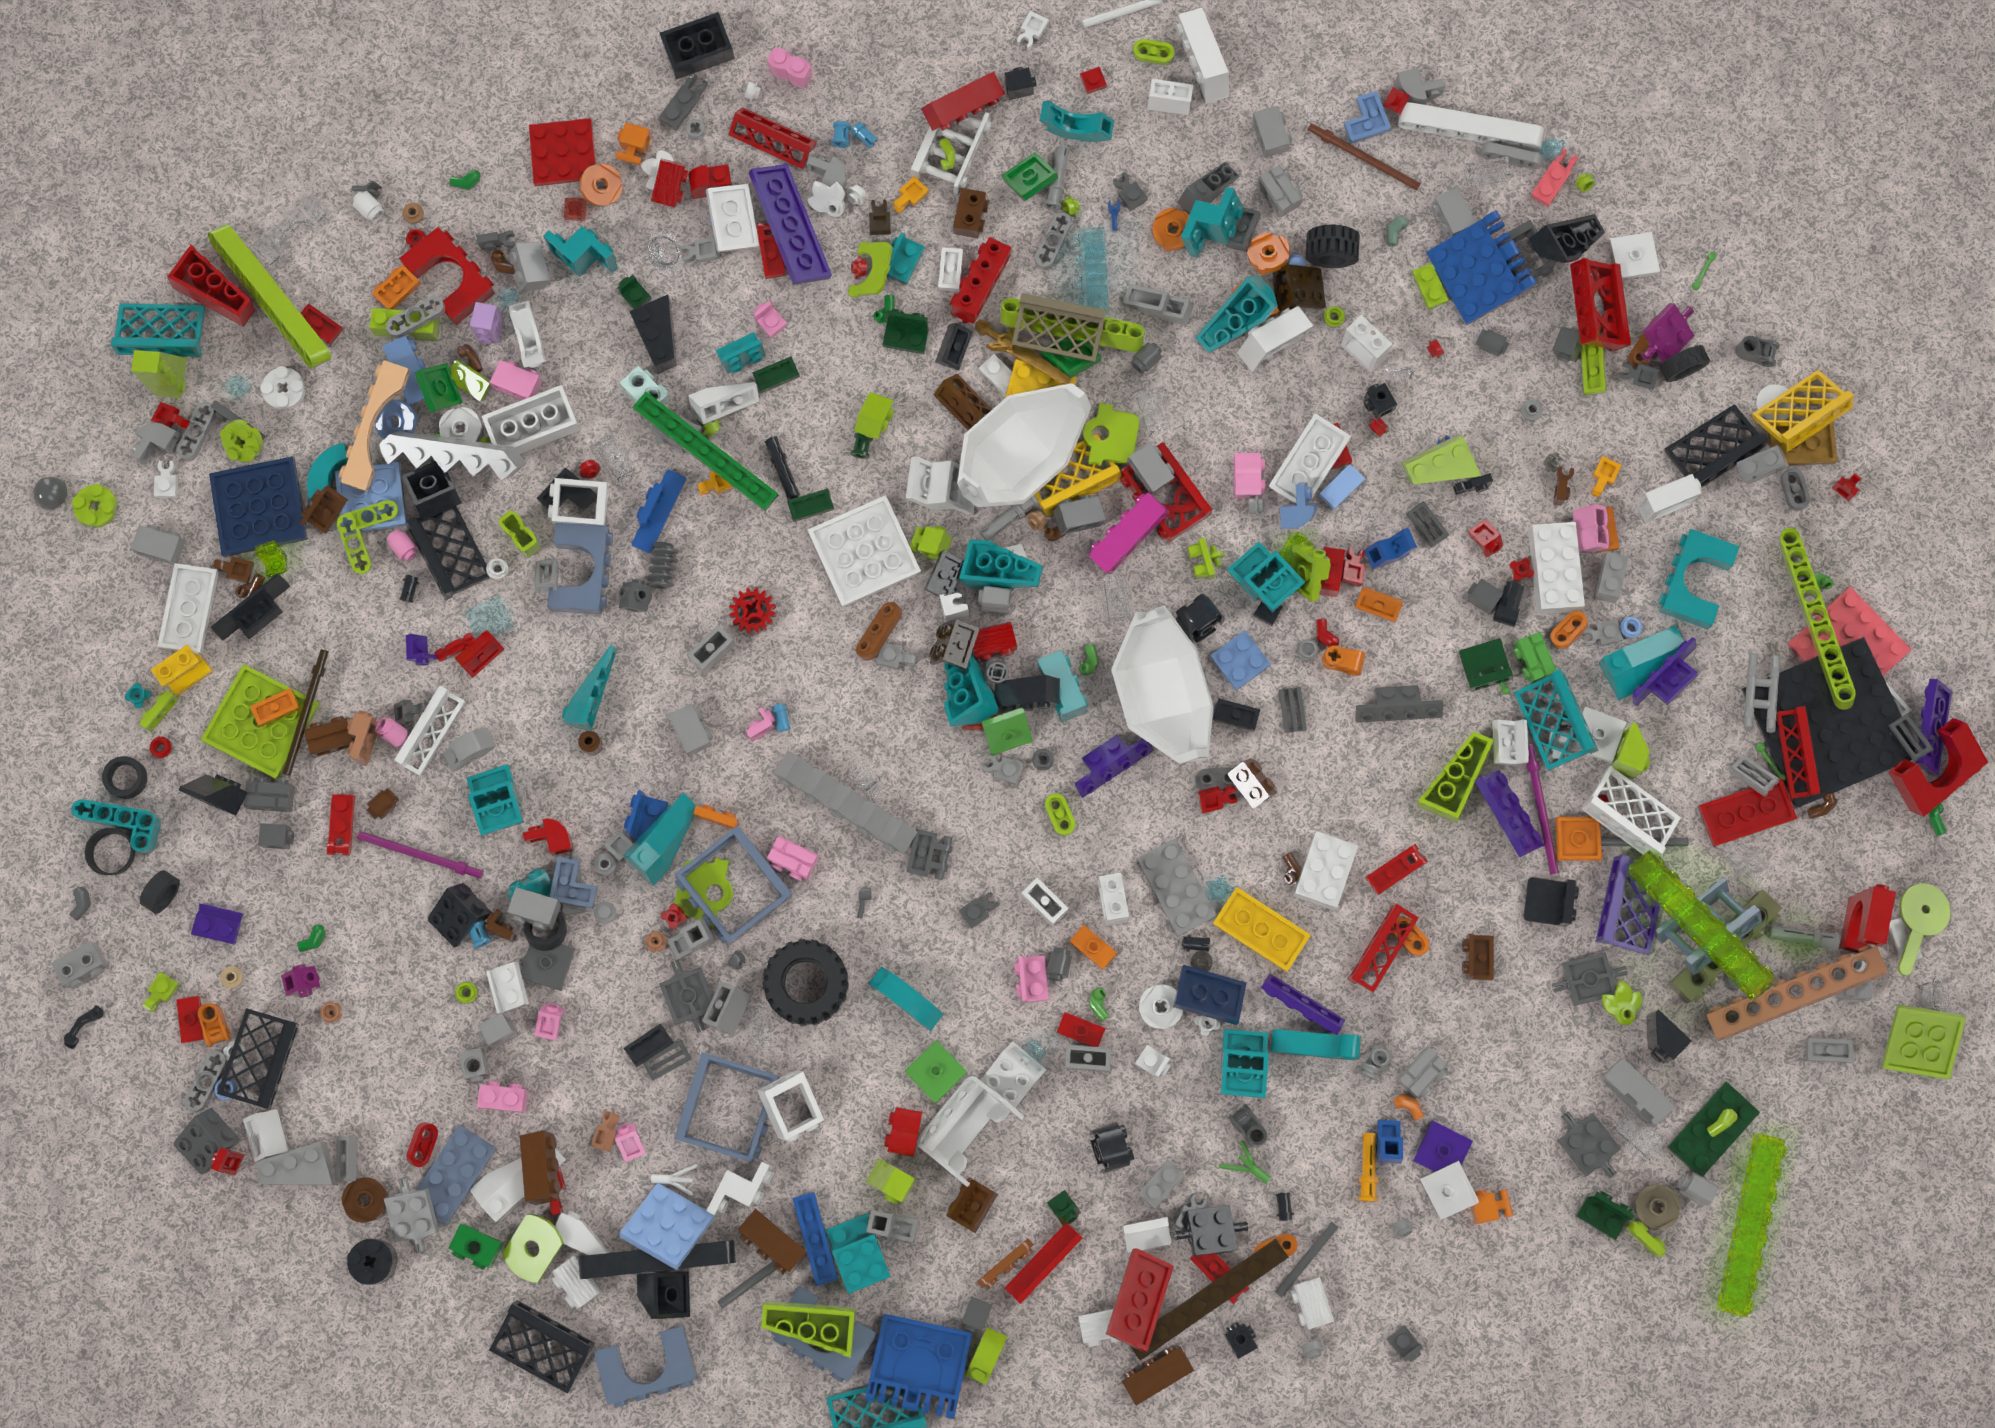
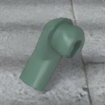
[1387,216,1409,246]

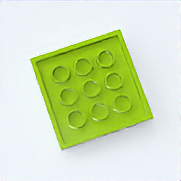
[200,664,320,779]

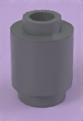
[1476,329,1509,357]
[1131,342,1162,374]
[1046,947,1072,982]

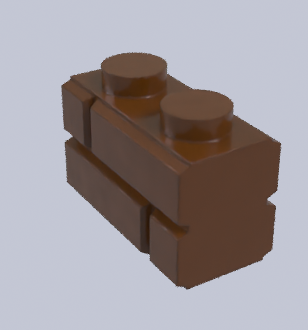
[304,716,355,758]

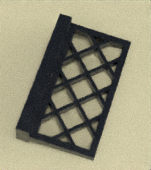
[1664,404,1767,488]
[407,506,490,601]
[217,1008,299,1110]
[489,1300,595,1394]

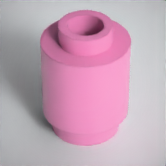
[386,529,418,561]
[375,717,408,747]

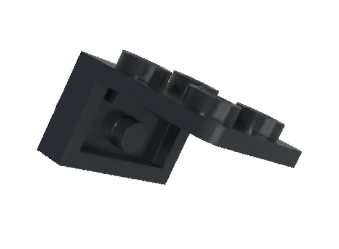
[1523,877,1579,927]
[428,883,491,947]

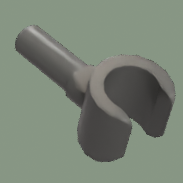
[352,181,382,198]
[857,888,872,919]

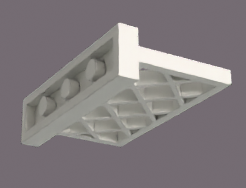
[1581,766,1681,861]

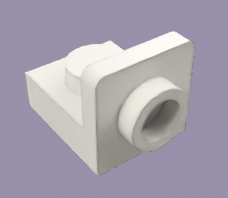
[1135,1045,1171,1078]

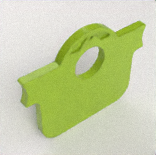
[1083,402,1140,466]
[674,857,733,929]

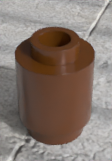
[578,731,603,756]
[366,788,399,820]

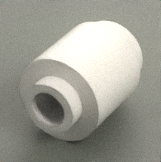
[353,191,384,222]

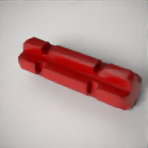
[434,633,475,662]

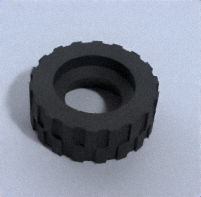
[1659,345,1710,382]

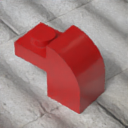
[688,164,732,199]
[522,818,574,856]

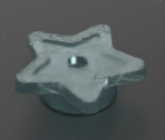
[1538,138,1564,161]
[1206,876,1234,904]

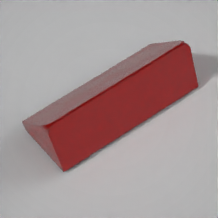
[455,630,504,678]

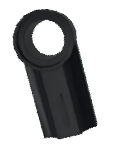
[1493,581,1524,627]

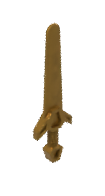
[975,319,1071,385]

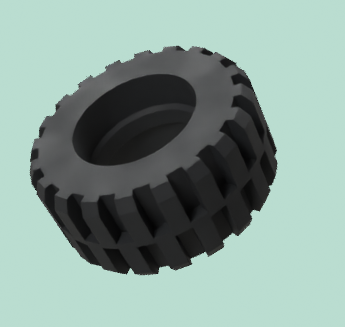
[762,939,849,1026]

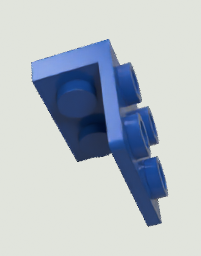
[624,790,669,840]

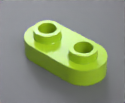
[1133,39,1175,65]
[1045,793,1075,836]
[1626,1221,1666,1259]

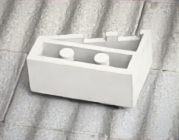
[1237,306,1313,372]

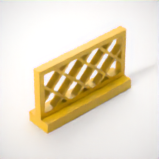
[1752,370,1854,453]
[1034,434,1121,518]

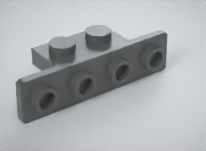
[1355,685,1444,723]

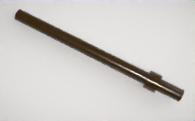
[282,649,329,776]

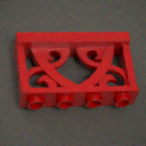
[1570,258,1631,351]
[1119,442,1213,543]

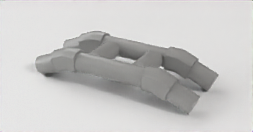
[1744,653,1781,733]

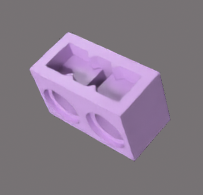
[470,302,504,344]

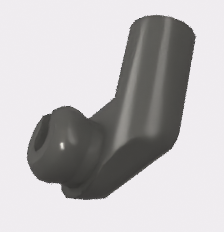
[69,887,91,921]

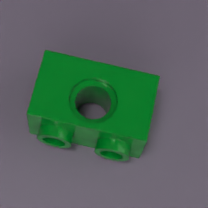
[448,1223,504,1270]

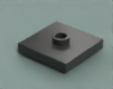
[521,936,575,991]

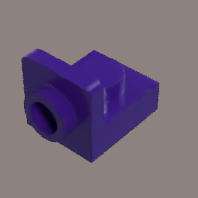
[406,634,437,666]

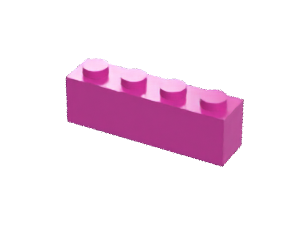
[1089,493,1170,574]

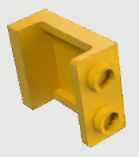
[150,644,213,697]

